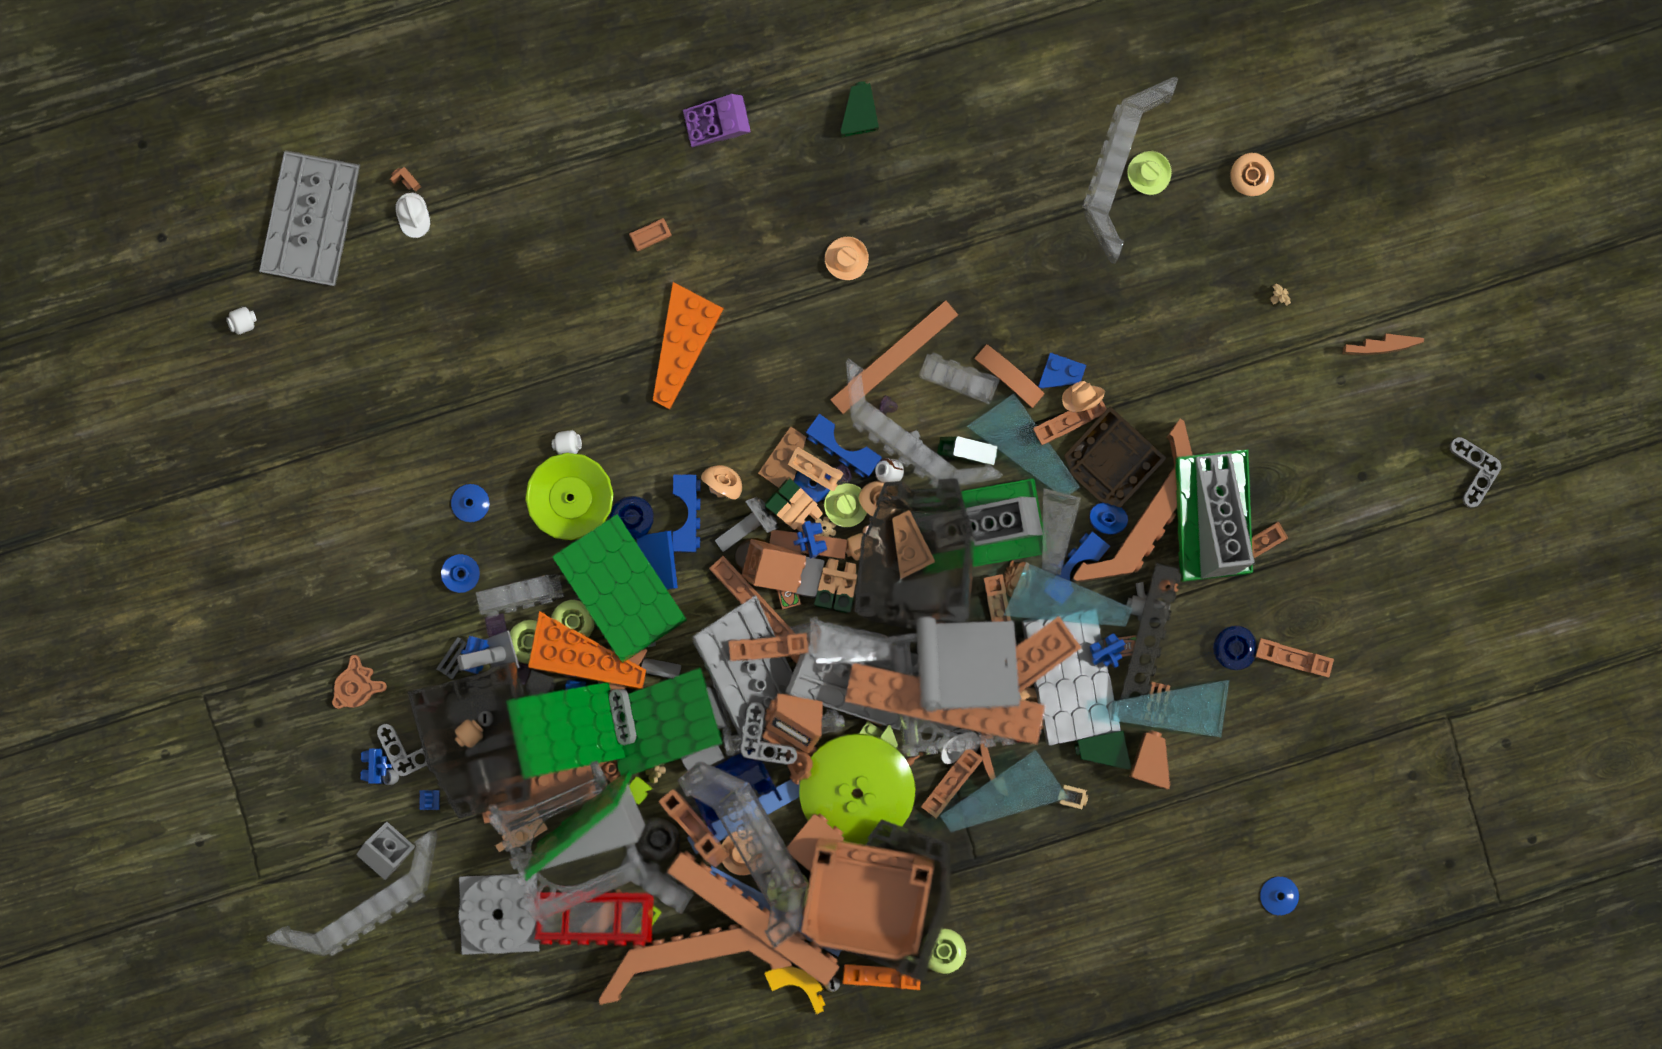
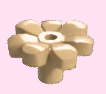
[1270,283,1291,305]
[815,516,836,537]
[645,766,666,784]

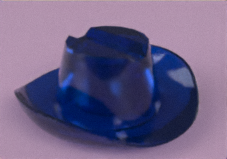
[610,496,654,539]
[1213,626,1258,670]

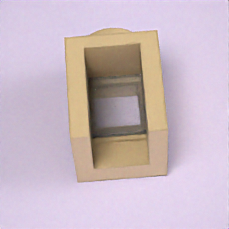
[1056,784,1088,809]

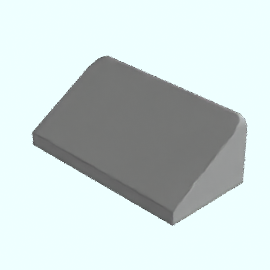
[794,557,824,598]
[641,658,681,678]

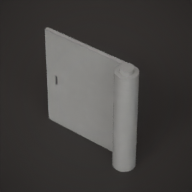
[916,617,1020,712]

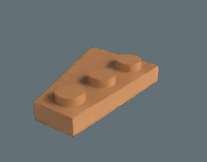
[758,427,807,488]
[892,510,935,579]

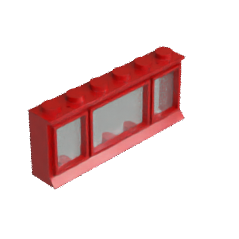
[534,892,654,946]

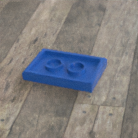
[636,531,678,590]

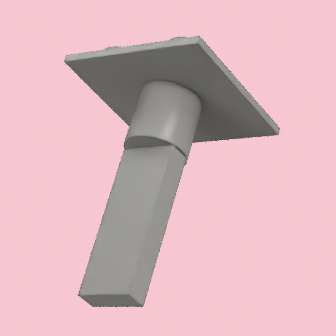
[715,497,778,552]
[457,631,519,676]

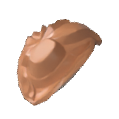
[1003,560,1031,599]
[786,749,813,785]

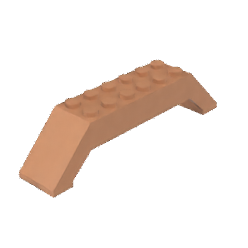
[1070,419,1192,583]
[599,923,792,1004]

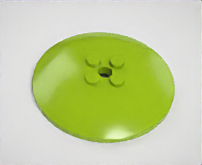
[799,734,915,846]

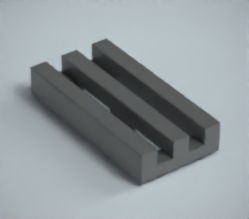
[437,637,467,680]

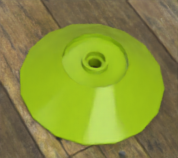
[525,453,614,541]

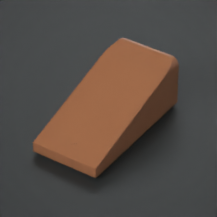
[1252,522,1288,558]

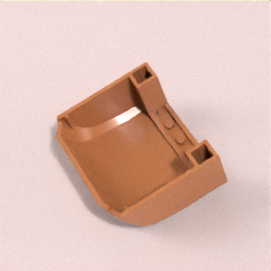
[801,838,934,959]

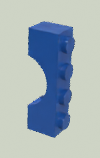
[806,414,882,478]
[673,475,701,553]
[1043,532,1110,606]

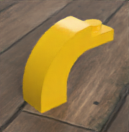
[764,966,825,1014]

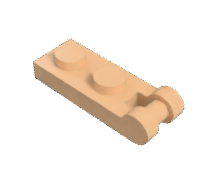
[788,447,843,491]

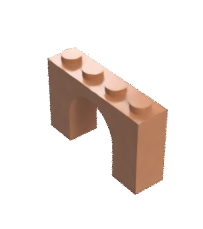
[658,789,730,867]

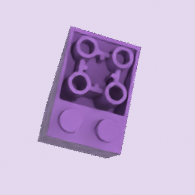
[683,94,751,147]

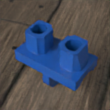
[793,521,827,559]
[1089,634,1125,668]
[461,636,489,674]
[361,749,392,784]

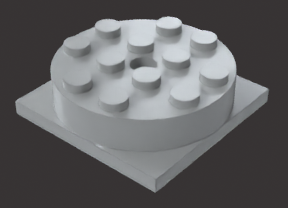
[459,873,540,954]

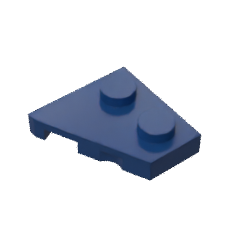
[1038,353,1086,389]

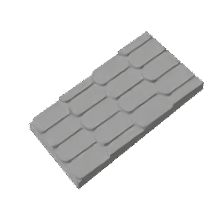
[259,151,360,286]
[692,596,796,740]
[1021,607,1120,745]
[786,620,919,730]

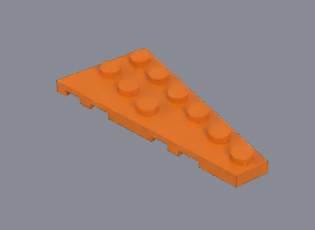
[653,282,724,410]
[528,611,646,689]

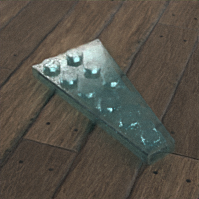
[967,394,1080,499]
[1003,563,1133,627]
[1111,680,1229,737]
[940,750,1069,832]

